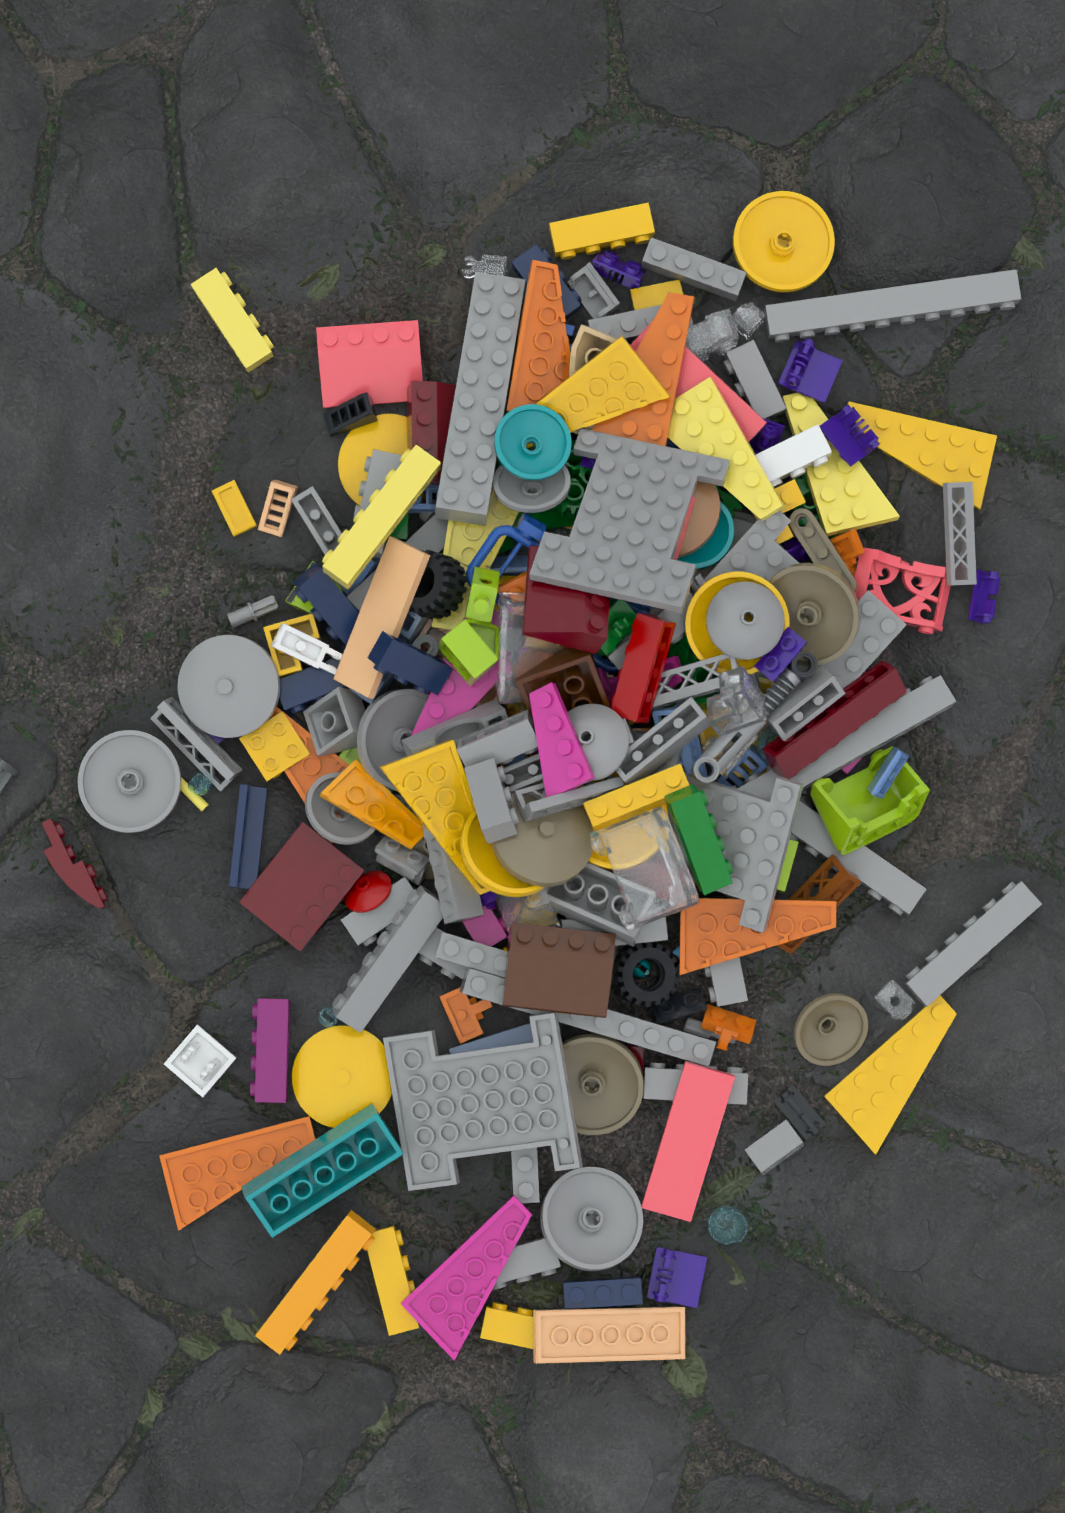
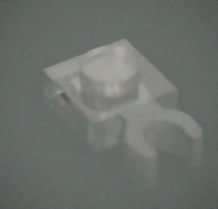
[462,255,508,278]

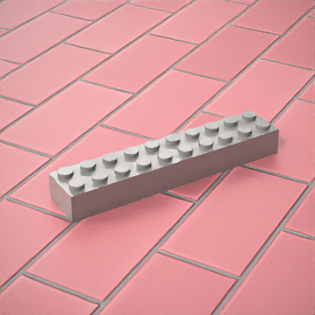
[435,272,526,526]

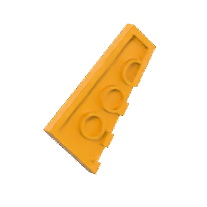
[319,759,424,850]

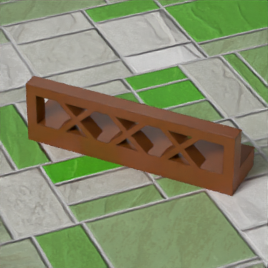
[777,854,862,954]

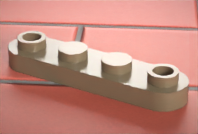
[789,508,858,593]

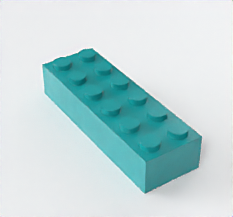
[241,1103,404,1238]

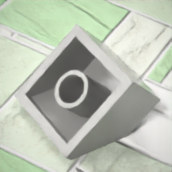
[303,687,365,757]

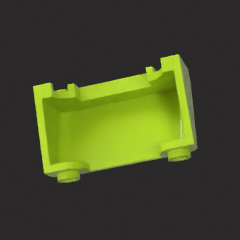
[810,746,930,855]

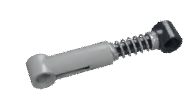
[691,651,817,783]

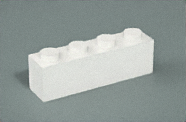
[738,425,832,501]

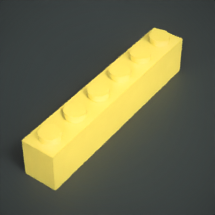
[322,445,441,590]

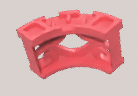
[855,548,956,635]

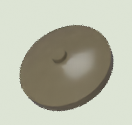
[768,563,861,666]
[491,787,594,887]
[562,1034,644,1135]

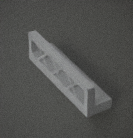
[943,482,977,586]
[652,654,747,710]
[150,697,243,792]
[513,775,624,822]

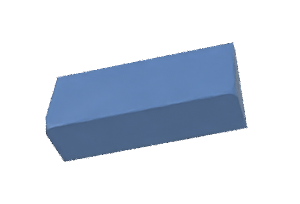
[490,555,528,576]
[867,746,909,799]

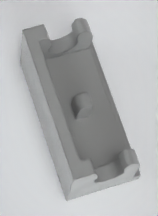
[567,263,620,319]
[745,1120,804,1176]

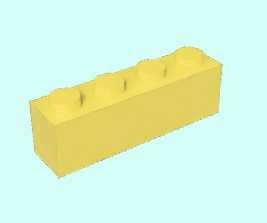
[191,268,274,373]

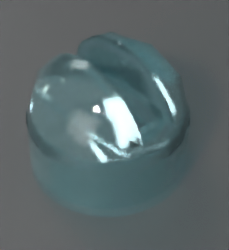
[188,773,211,796]
[318,1007,339,1028]

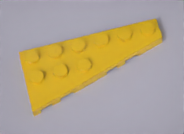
[526,335,670,448]
[824,995,957,1155]

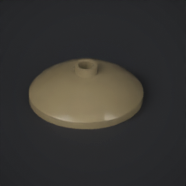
[794,993,868,1066]

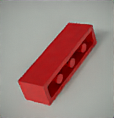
[611,613,676,723]

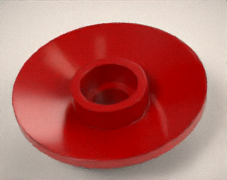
[344,871,392,913]

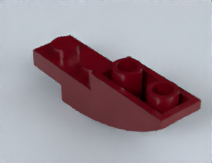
[42,819,108,909]

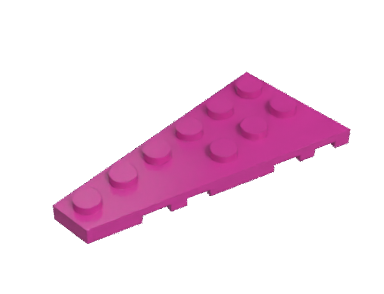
[411,610,528,736]
[401,1195,532,1361]

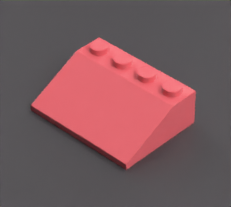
[316,320,423,408]

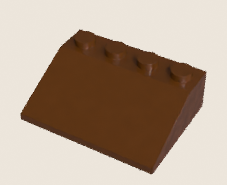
[516,647,611,718]
[502,922,616,1018]

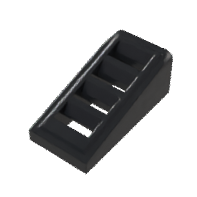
[323,392,378,437]

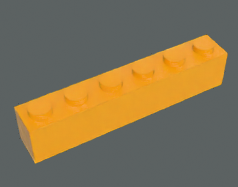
[255,1210,376,1355]

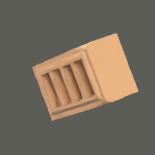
[258,480,298,537]

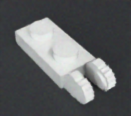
[271,623,343,675]

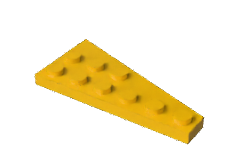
[847,402,997,510]
[380,739,490,895]

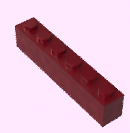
[762,660,907,779]

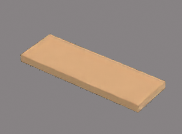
[333,536,430,699]
[533,1306,685,1364]

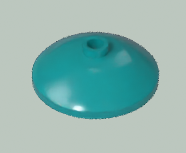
[494,404,572,480]
[677,502,734,569]

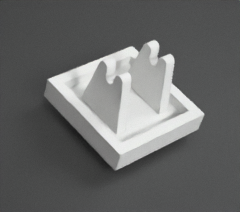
[164,1025,237,1097]

